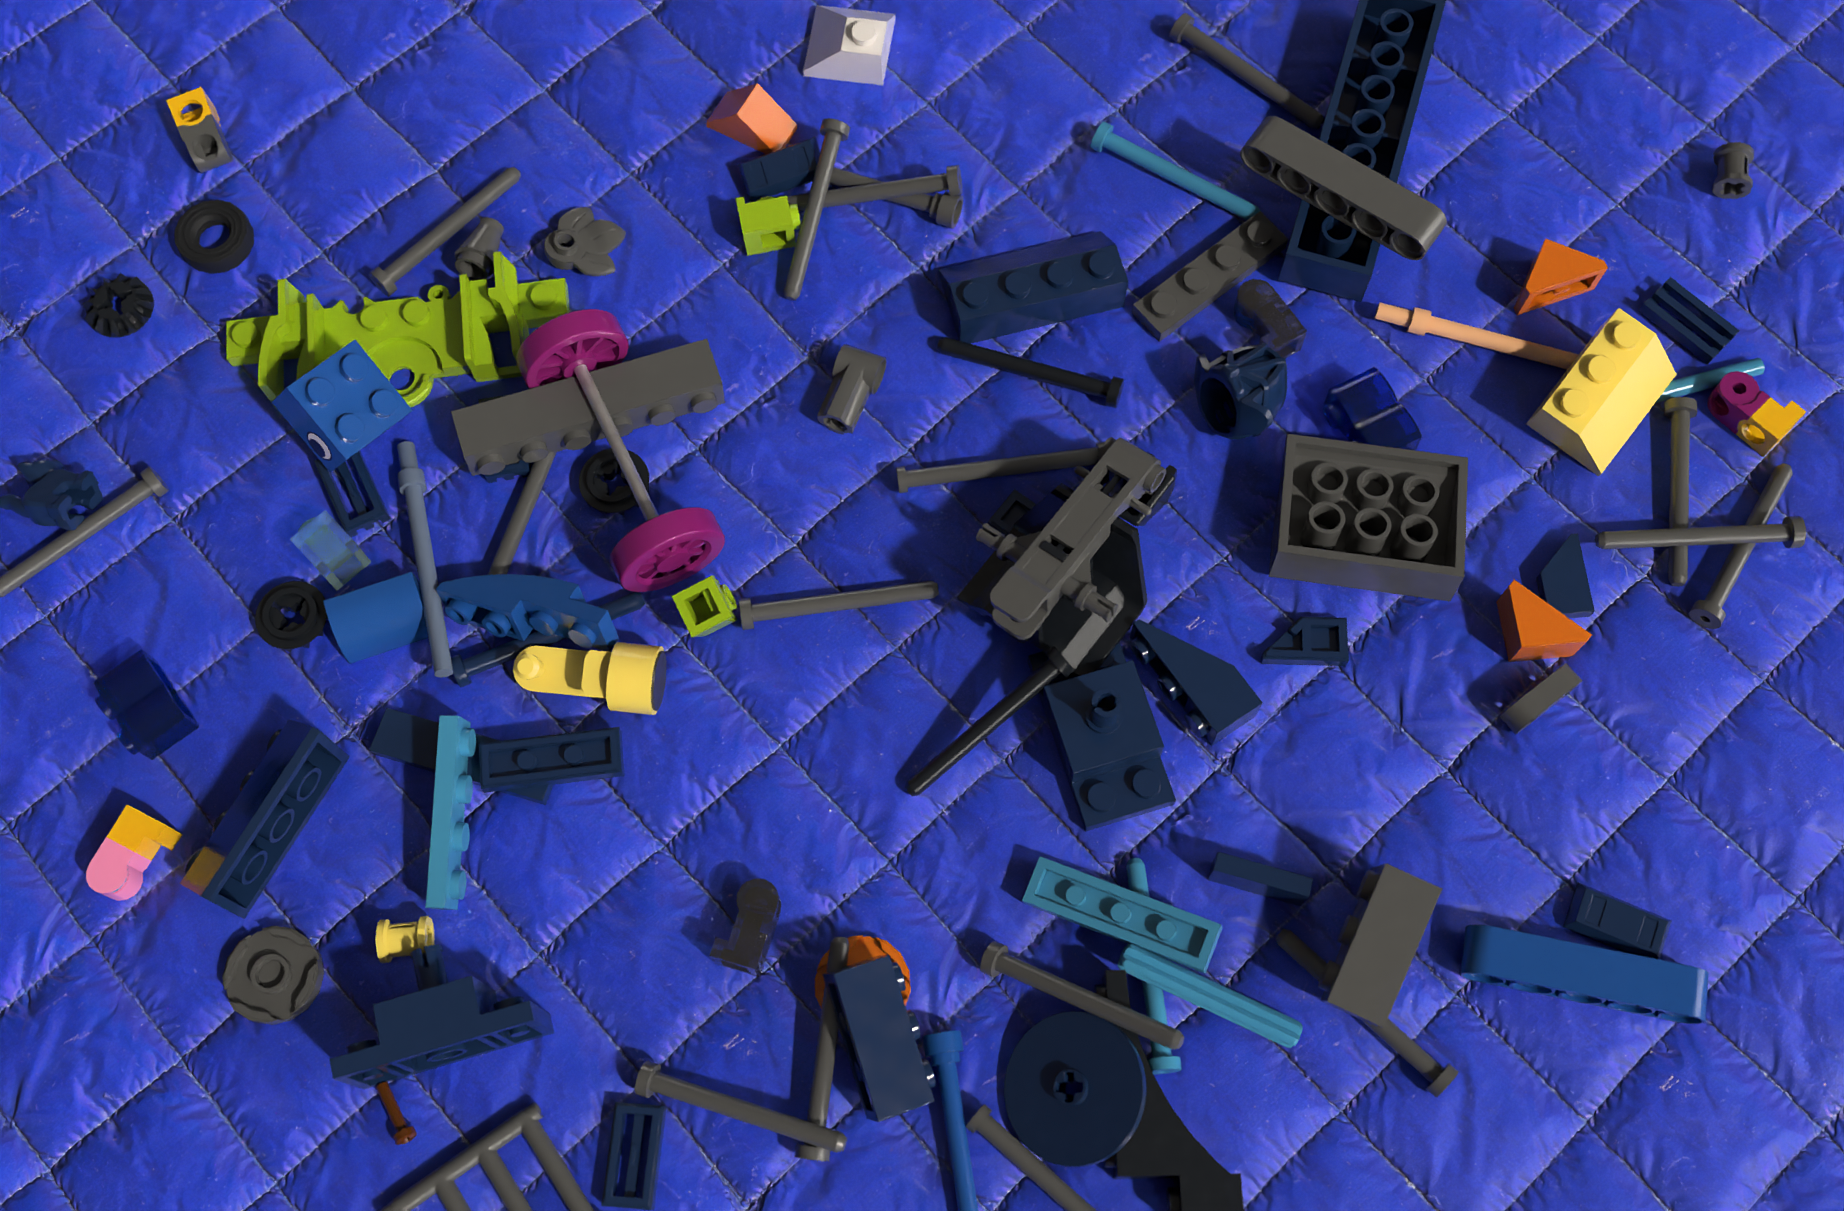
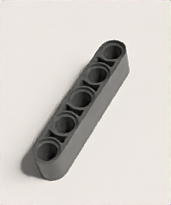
[1240,116,1447,260]

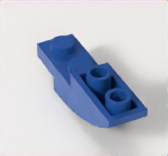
[436,574,619,652]

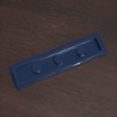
[369,708,553,805]

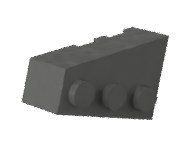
[1318,863,1442,1028]

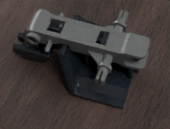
[957,437,1177,676]

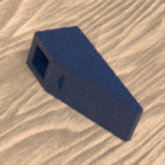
[1129,619,1263,746]

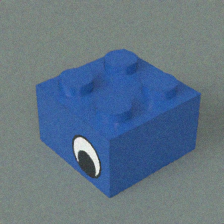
[272,340,413,473]

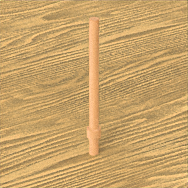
[1374,302,1579,369]

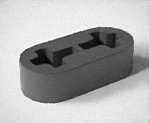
[1500,663,1583,735]

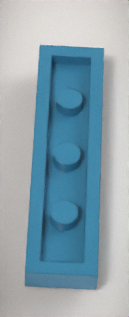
[426,715,476,910]
[1022,856,1222,974]

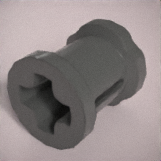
[1712,142,1754,199]

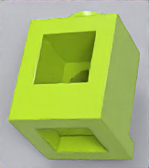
[736,196,801,256]
[672,576,737,638]

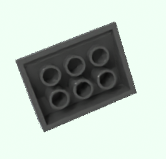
[1268,434,1468,601]

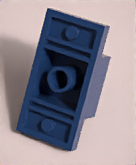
[1027,643,1176,832]
[330,945,554,1089]

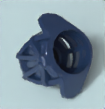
[1194,342,1287,439]

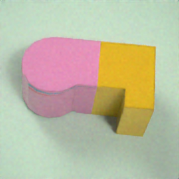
[86,805,183,901]

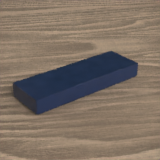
[479,727,625,793]

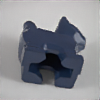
[0,459,103,530]

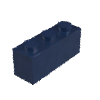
[823,955,935,1122]

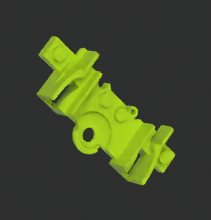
[226,251,570,408]

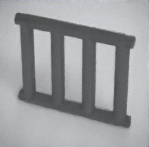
[379,1102,594,1211]

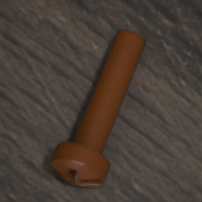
[376,1081,417,1145]

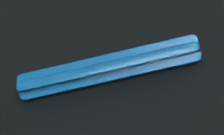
[1118,944,1303,1048]

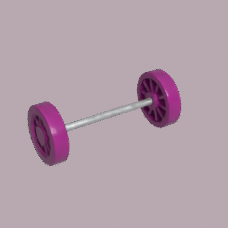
[516,309,725,592]

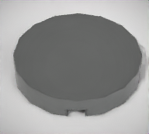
[222,926,324,1025]

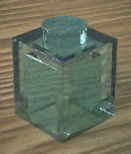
[290,510,371,591]

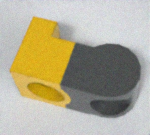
[166,87,233,173]

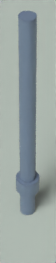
[397,441,453,678]

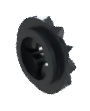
[82,273,154,338]
[579,448,650,516]
[255,581,328,652]

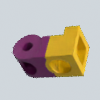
[1707,371,1806,457]

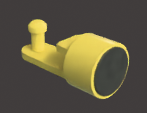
[513,642,666,715]

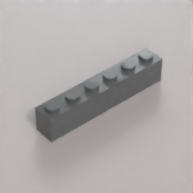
[451,339,725,476]

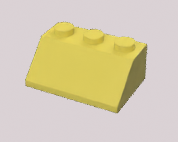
[1526,308,1676,476]

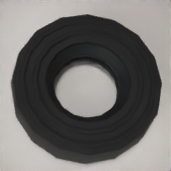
[175,200,254,274]

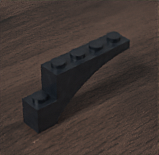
[1094,970,1244,1211]

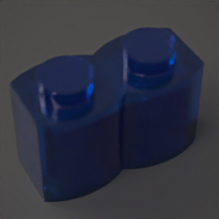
[1323,367,1422,450]
[94,649,199,760]

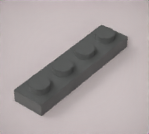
[1132,211,1289,342]

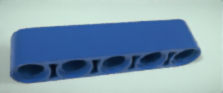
[1460,924,1709,1024]

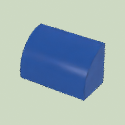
[323,572,428,664]

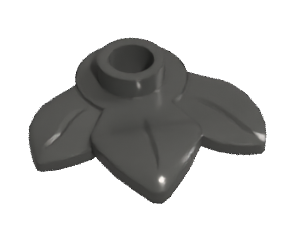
[544,207,626,276]

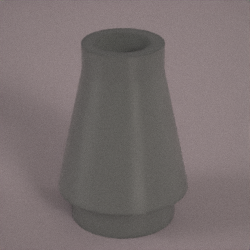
[455,217,504,280]

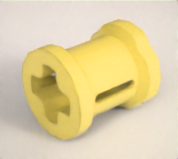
[376,916,435,963]

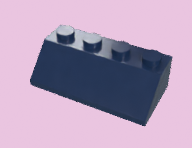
[939,231,1128,344]
[180,719,350,919]

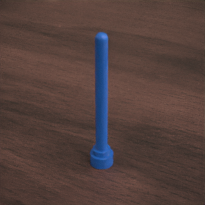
[922,1030,979,1211]

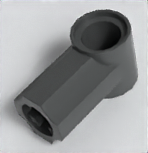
[817,344,887,435]

